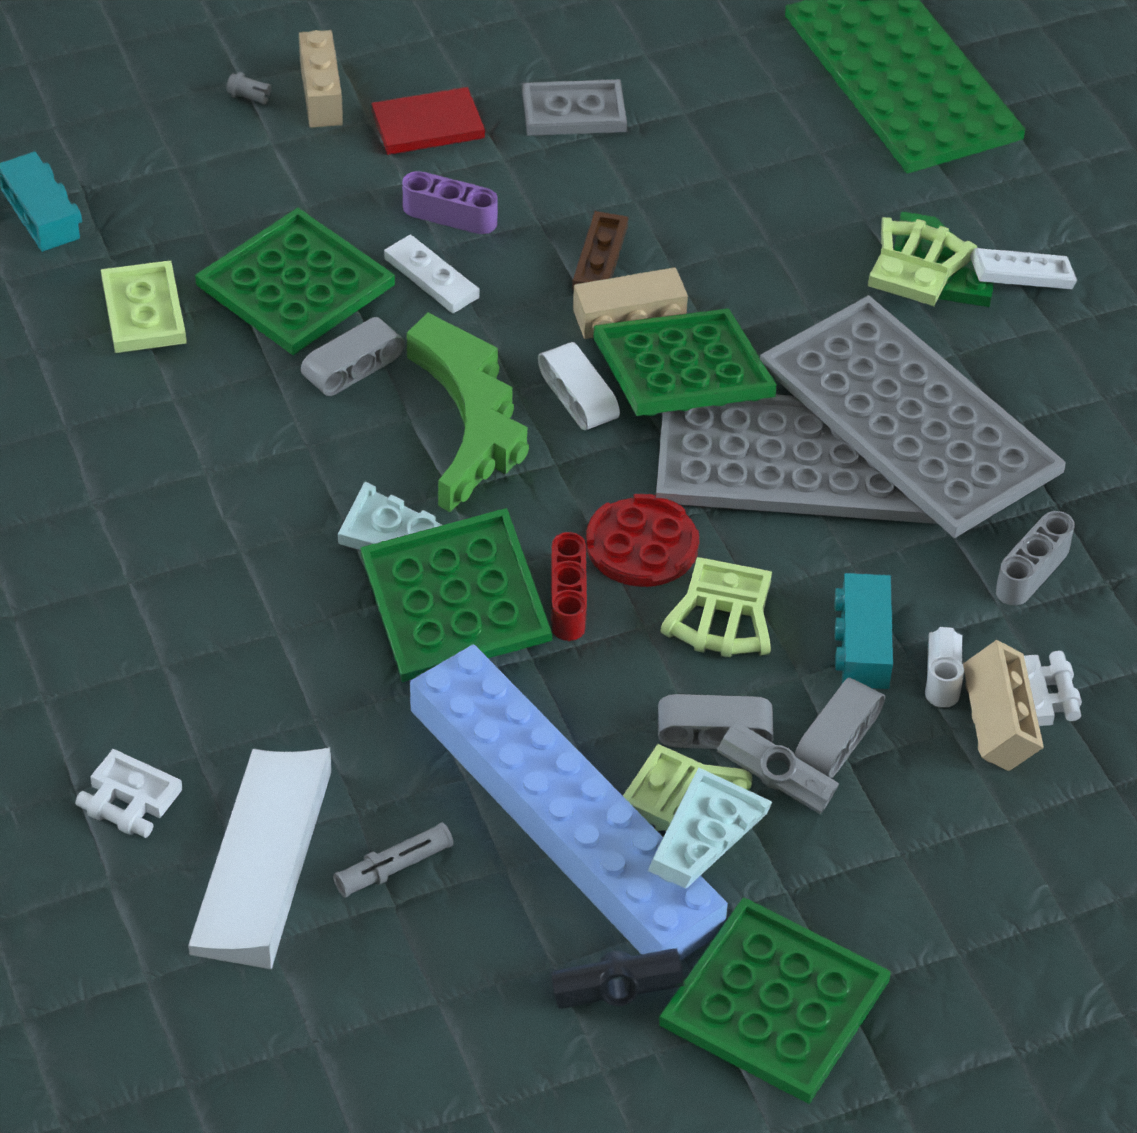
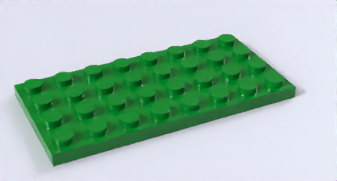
[785,0,1025,174]

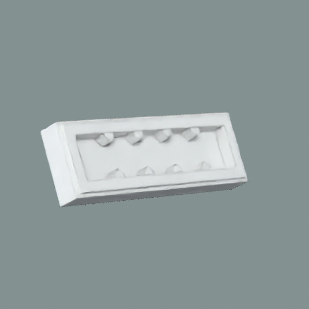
[384,234,479,313]
[970,248,1077,289]

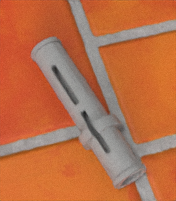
[333,823,453,898]

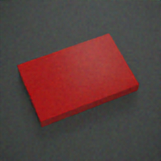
[371,87,485,155]

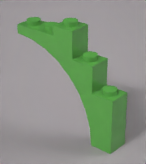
[407,313,529,512]

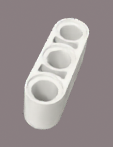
[538,342,620,430]

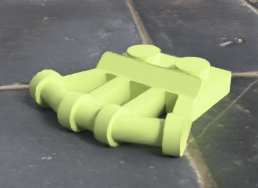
[868,217,977,306]
[660,557,772,658]
[623,744,752,831]

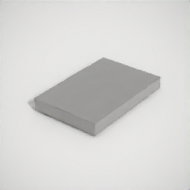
[522,79,627,136]

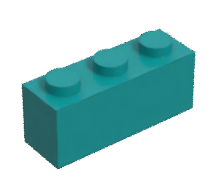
[0,152,82,252]
[834,573,893,689]

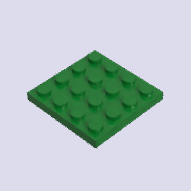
[195,208,395,355]
[593,308,777,416]
[360,508,552,682]
[659,897,891,1104]

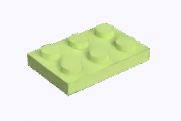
[101,260,186,353]

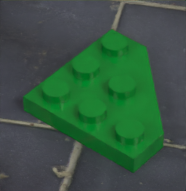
[894,212,994,307]

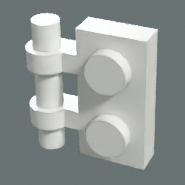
[1024,651,1082,726]
[76,749,182,838]

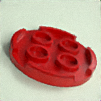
[586,494,699,587]

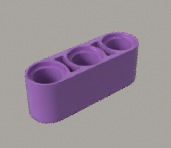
[402,171,498,234]

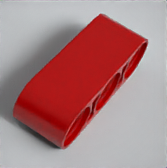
[551,532,587,641]

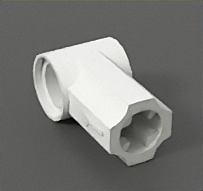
[925,627,964,708]

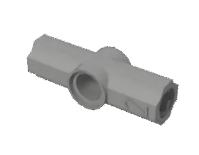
[717,721,839,815]

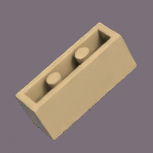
[299,30,343,128]
[573,267,688,339]
[963,640,1044,771]

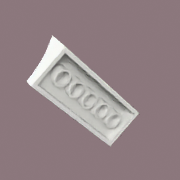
[188,747,331,969]

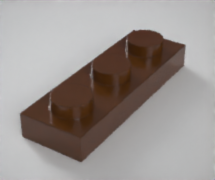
[572,211,628,291]

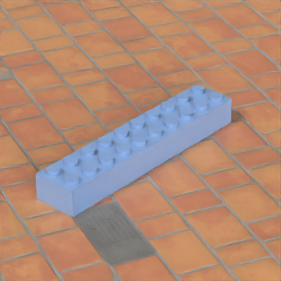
[410,644,728,961]

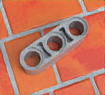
[301,317,405,396]
[996,511,1075,606]
[795,677,885,778]
[658,694,774,749]

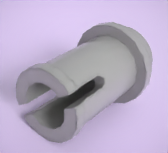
[227,72,271,105]

